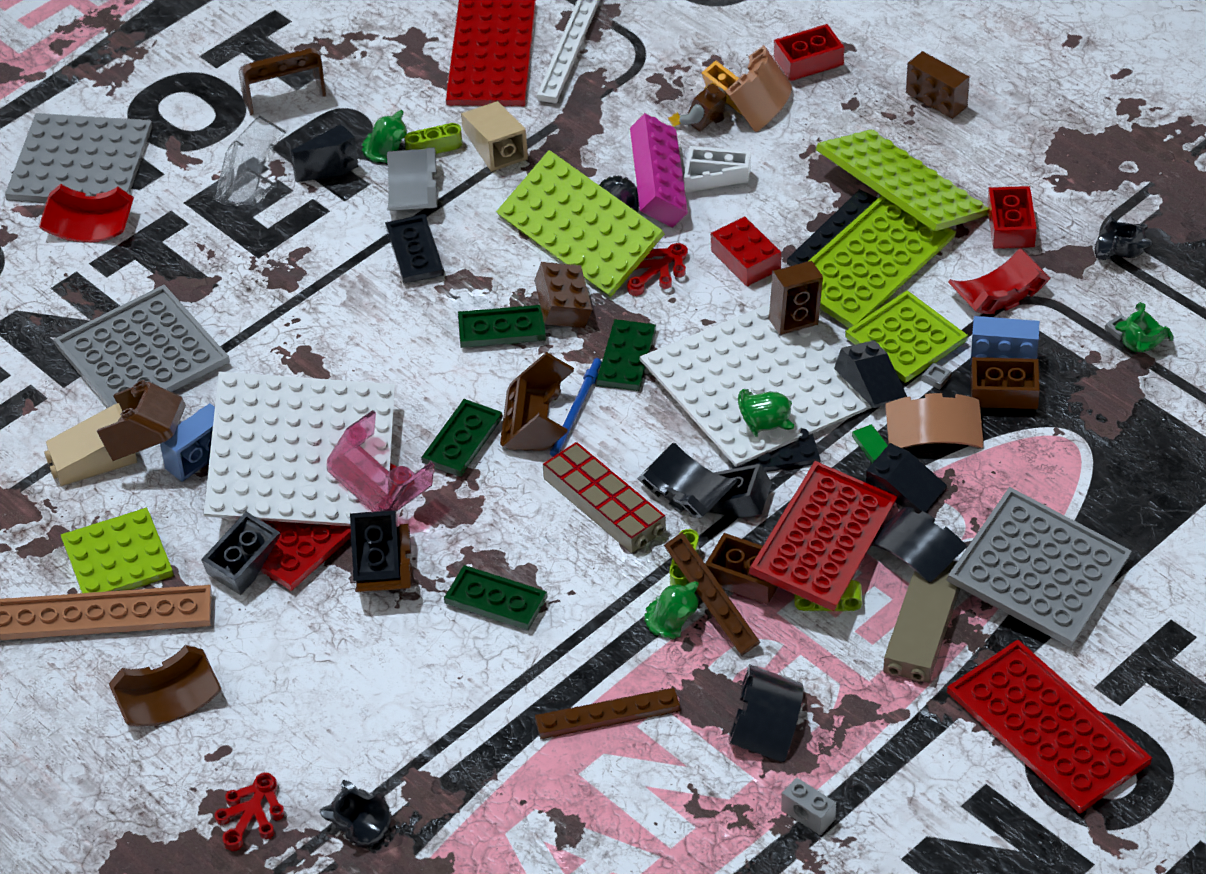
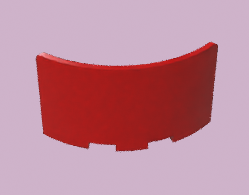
[39,184,134,243]
[948,249,1051,314]

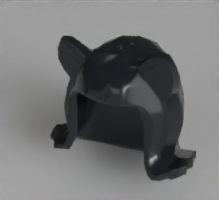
[599,175,639,213]
[1094,217,1152,260]
[320,780,392,848]

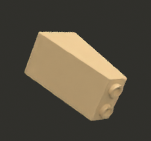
[461,101,528,172]
[44,403,137,486]

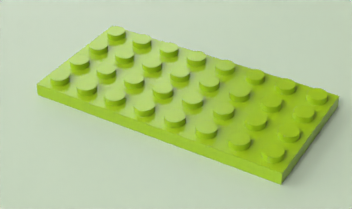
[816,129,988,231]
[496,150,665,298]
[809,196,956,328]

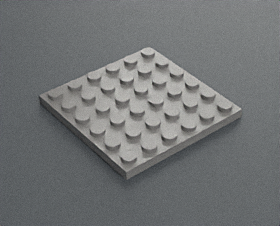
[5,113,153,203]
[53,285,230,408]
[946,487,1132,647]

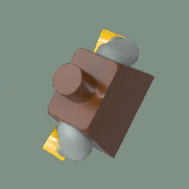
[668,84,727,132]

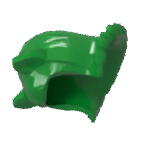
[362,110,407,163]
[1115,302,1174,352]
[738,389,794,437]
[644,581,698,639]

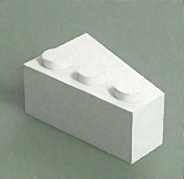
[684,146,751,193]

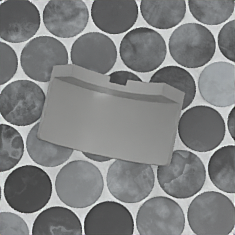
[387,148,438,211]

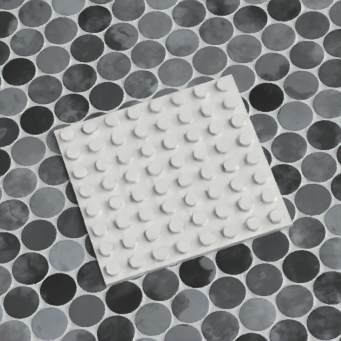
[640,303,872,467]
[204,372,395,526]

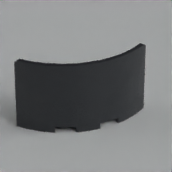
[637,443,738,518]
[871,507,968,583]
[728,664,803,762]

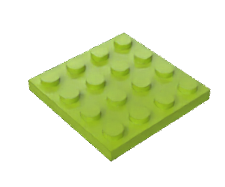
[845,290,968,383]
[60,507,174,593]

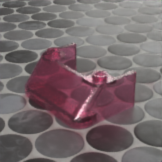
[326,410,435,512]

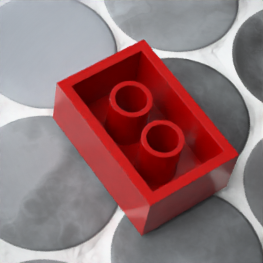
[774,24,845,81]
[987,186,1037,249]
[711,216,781,287]

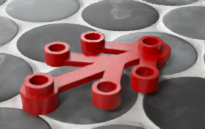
[627,243,688,296]
[215,772,285,851]

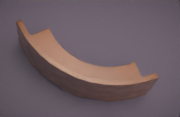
[725,45,792,132]
[885,393,984,449]

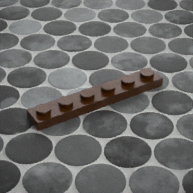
[664,532,761,656]
[535,687,680,739]

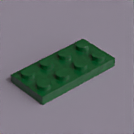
[458,305,546,348]
[597,319,656,391]
[421,399,503,477]
[444,565,548,630]

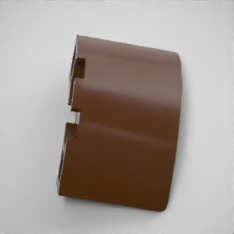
[355,524,412,592]
[109,645,221,727]

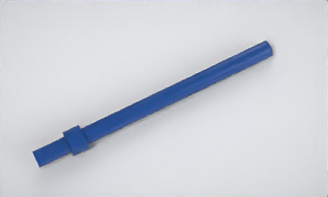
[550,358,602,457]

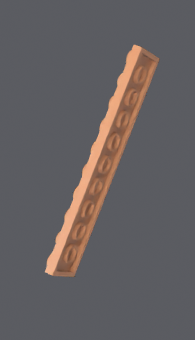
[0,585,212,640]

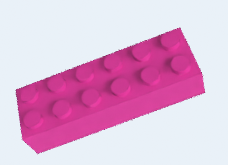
[630,113,688,228]

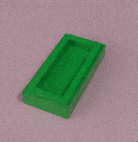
[852,424,888,463]

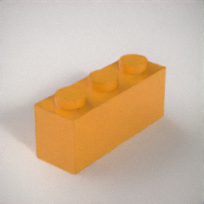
[702,60,742,115]

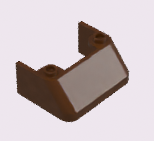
[239,48,326,115]
[500,352,574,451]
[96,380,186,461]

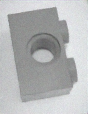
[781,777,836,835]

